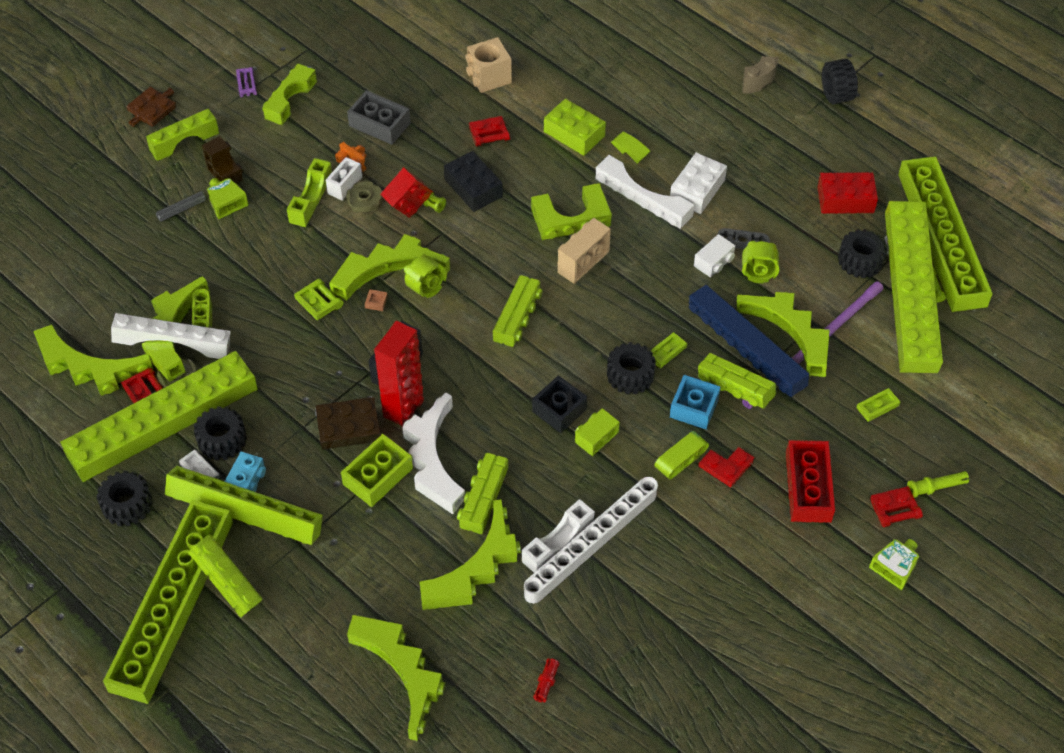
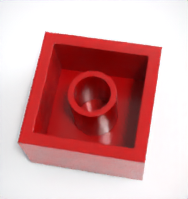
[380,167,433,218]

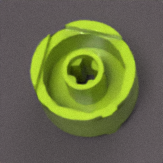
[742,241,779,283]
[404,254,447,298]

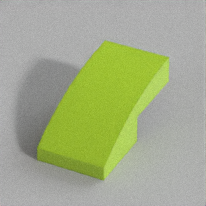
[611,132,650,164]

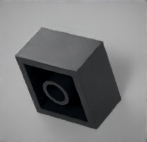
[532,375,587,433]

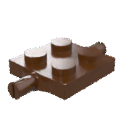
[127,86,176,127]

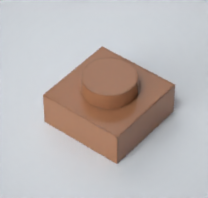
[365,289,388,311]

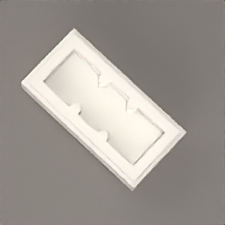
[179,450,220,479]

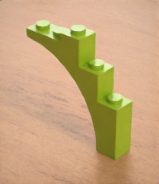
[330,234,450,300]
[142,276,210,382]
[737,292,830,377]
[34,325,154,396]
[420,500,521,610]
[347,615,445,741]

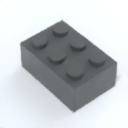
[347,90,410,145]

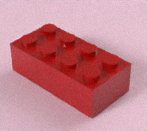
[786,440,835,523]

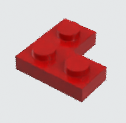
[699,447,755,488]

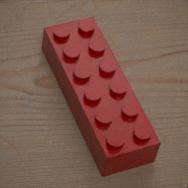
[374,321,424,427]

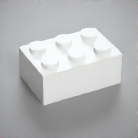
[670,153,727,214]

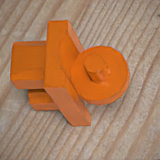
[335,142,367,172]

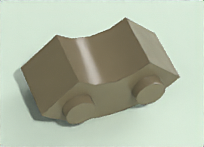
[742,56,778,93]

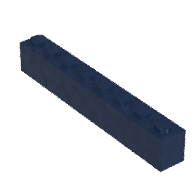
[689,285,809,397]

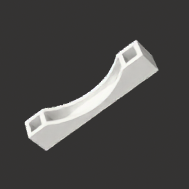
[596,155,694,229]
[111,313,230,359]

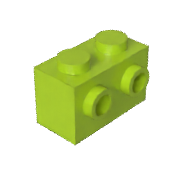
[575,408,620,456]

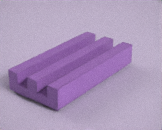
[236,67,257,97]

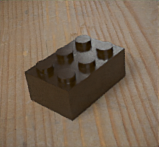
[315,397,380,450]

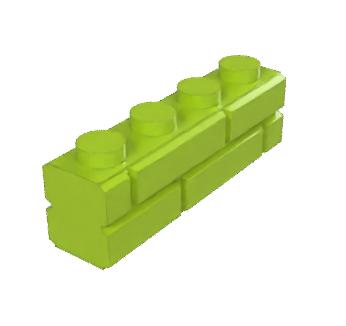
[493,275,542,347]
[698,353,776,409]
[457,453,508,534]
[188,534,263,618]

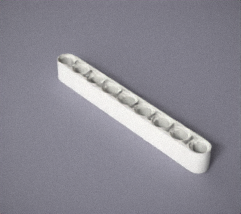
[524,477,658,604]

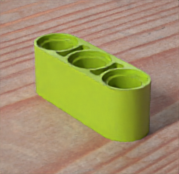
[192,289,213,328]
[654,431,709,480]

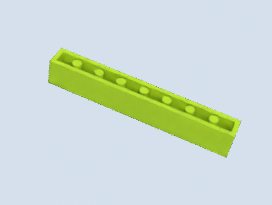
[165,466,323,545]

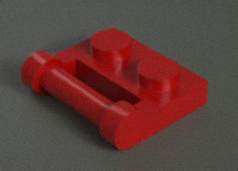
[469,116,510,147]
[121,368,163,404]
[870,486,923,527]

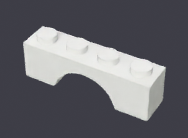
[522,499,594,573]

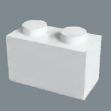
[326,157,362,201]
[694,234,735,278]

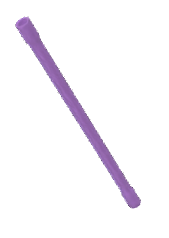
[742,281,883,409]

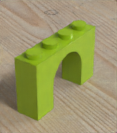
[531,183,612,240]

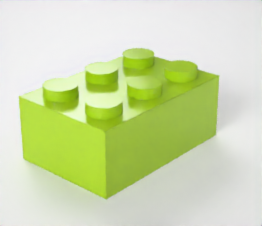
[544,98,606,156]
[341,434,413,507]

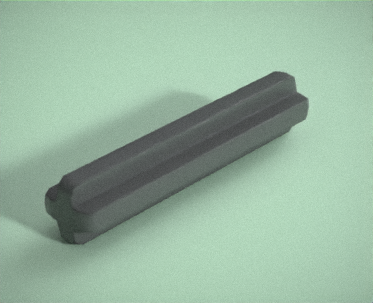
[156,191,206,221]

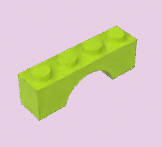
[263,64,317,125]
[146,109,219,161]
[287,158,332,227]

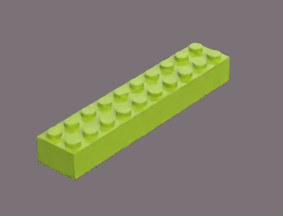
[898,157,993,312]
[885,201,943,373]
[60,351,258,482]
[103,500,233,704]

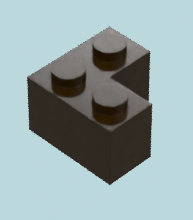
[201,136,243,184]

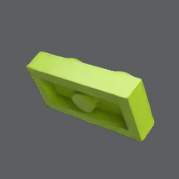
[651,332,687,369]
[857,388,900,422]

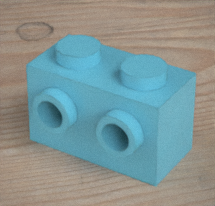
[225,452,266,492]

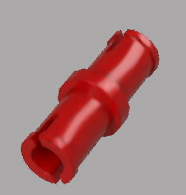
[533,658,560,703]

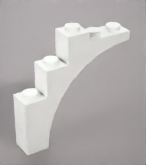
[403,393,465,514]

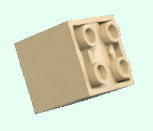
[465,37,512,93]

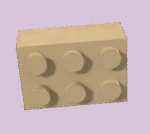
[557,218,611,284]

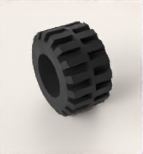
[821,58,858,104]
[838,229,887,278]
[607,342,656,394]
[194,406,247,460]
[97,471,153,526]

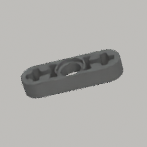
[717,228,770,249]

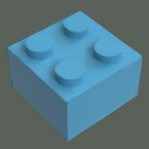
[669,375,721,429]

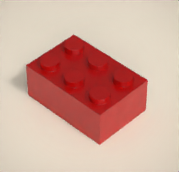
[817,172,878,214]

